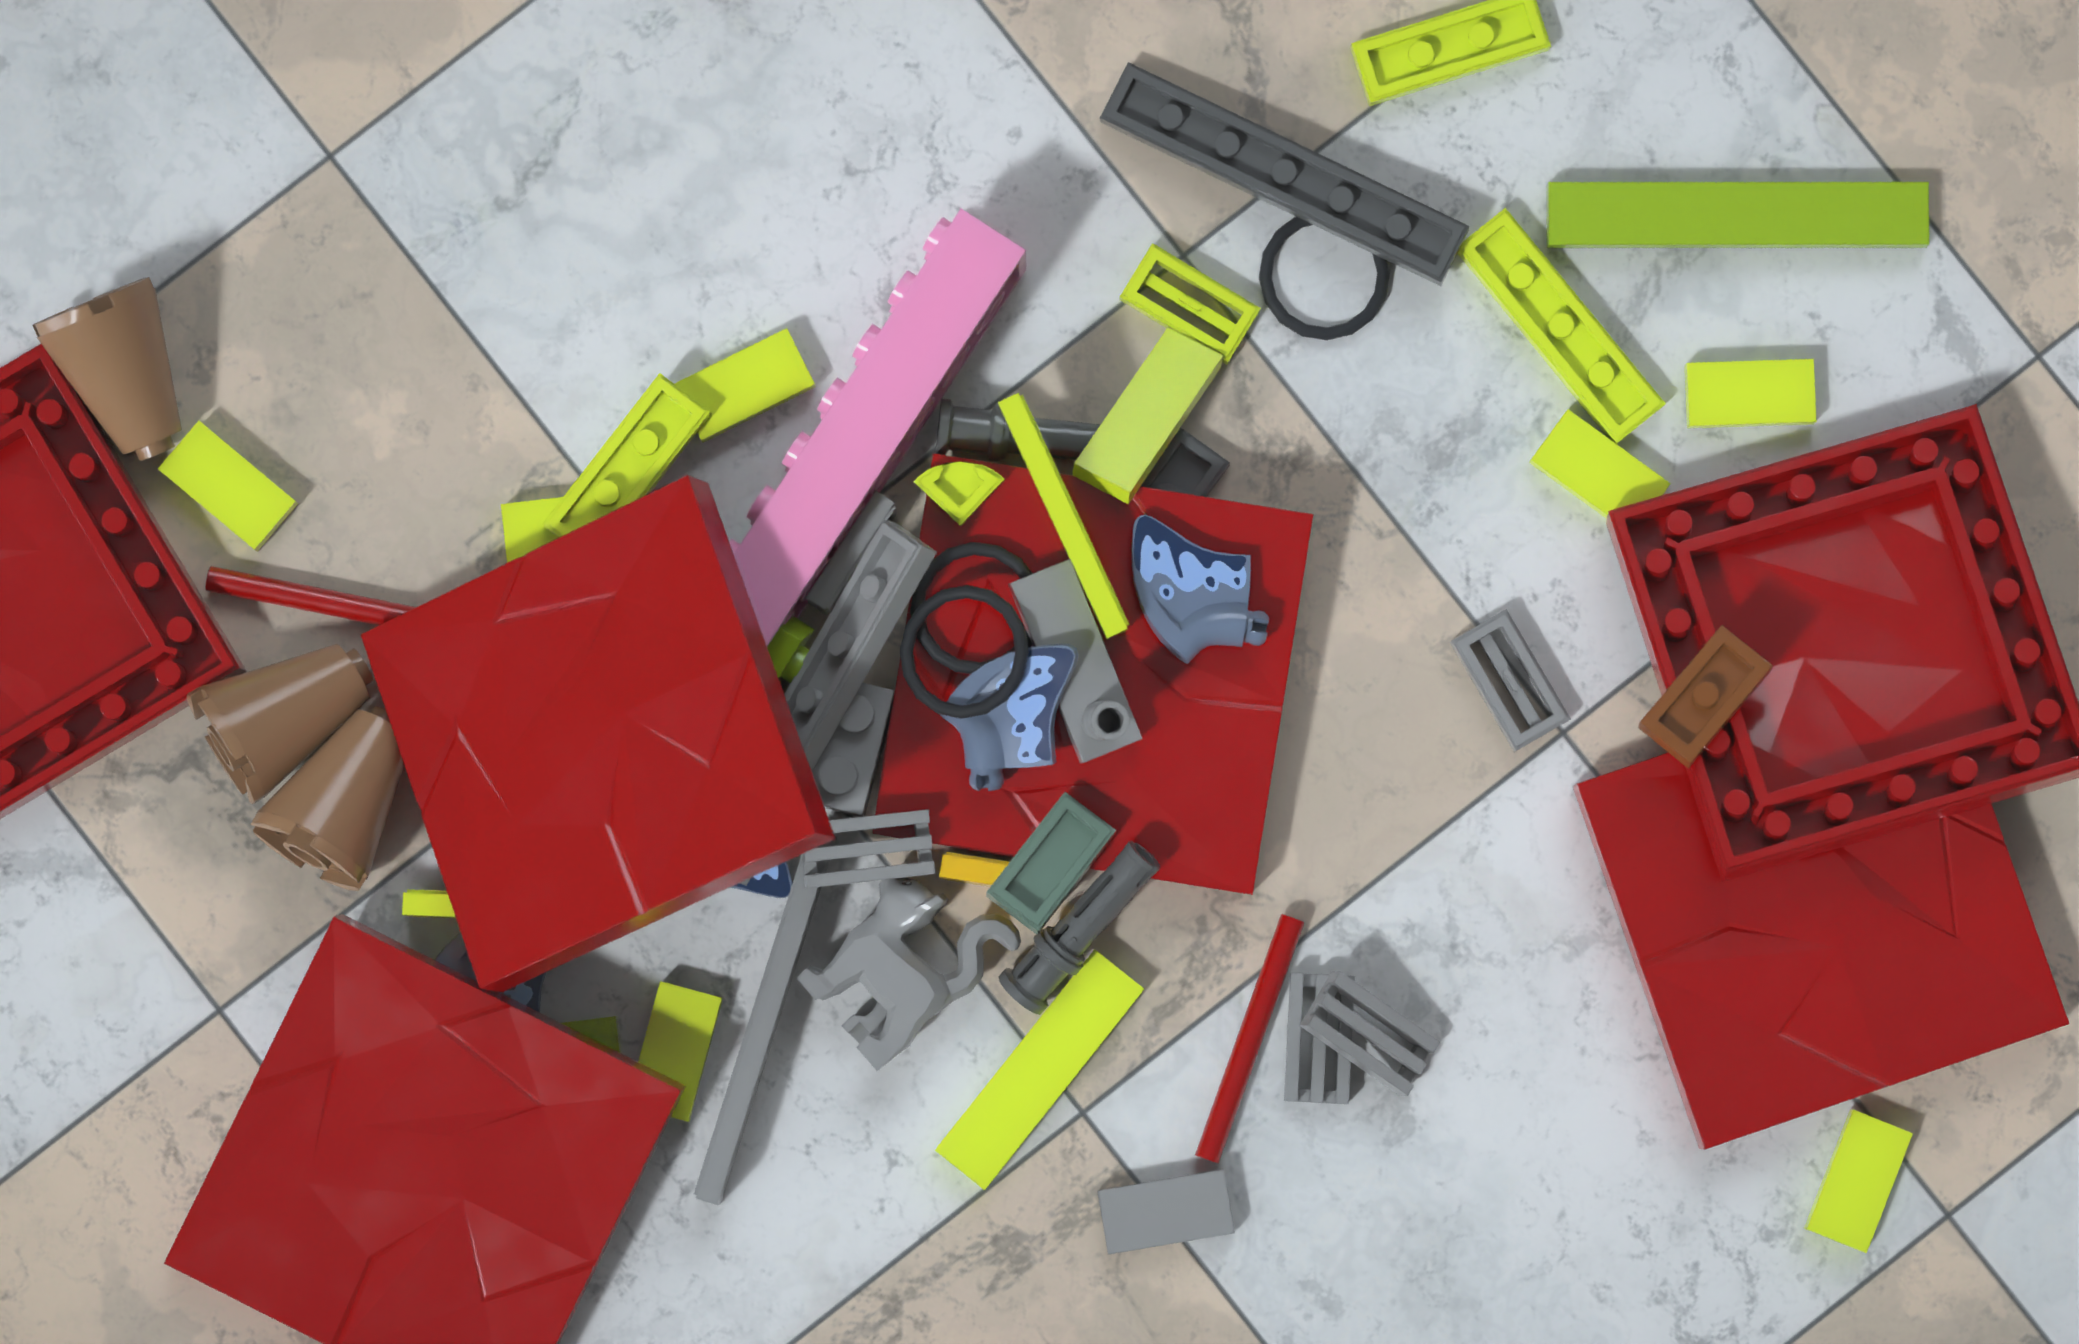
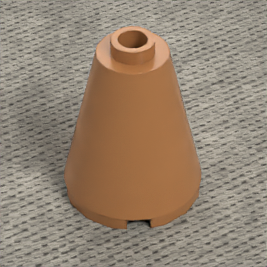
[32,277,182,461]
[187,644,374,804]
[251,706,404,891]

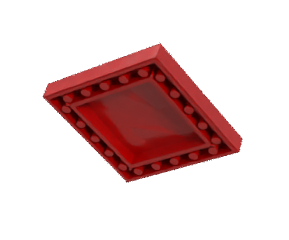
[0,344,247,819]
[1606,404,2079,882]
[872,453,1314,895]
[360,475,836,992]
[1572,752,2070,1150]
[163,914,686,1344]

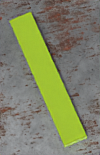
[1546,182,1929,248]

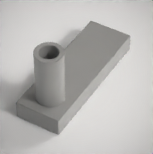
[1008,559,1142,763]

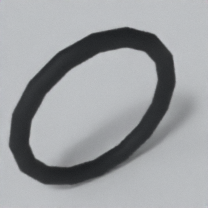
[1259,217,1390,340]
[910,542,1033,674]
[900,585,1029,719]

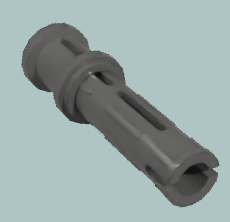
[936,398,1101,462]
[998,840,1161,1015]

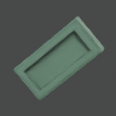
[986,792,1116,935]

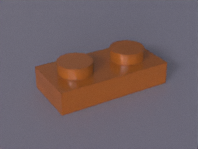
[1638,625,1773,768]

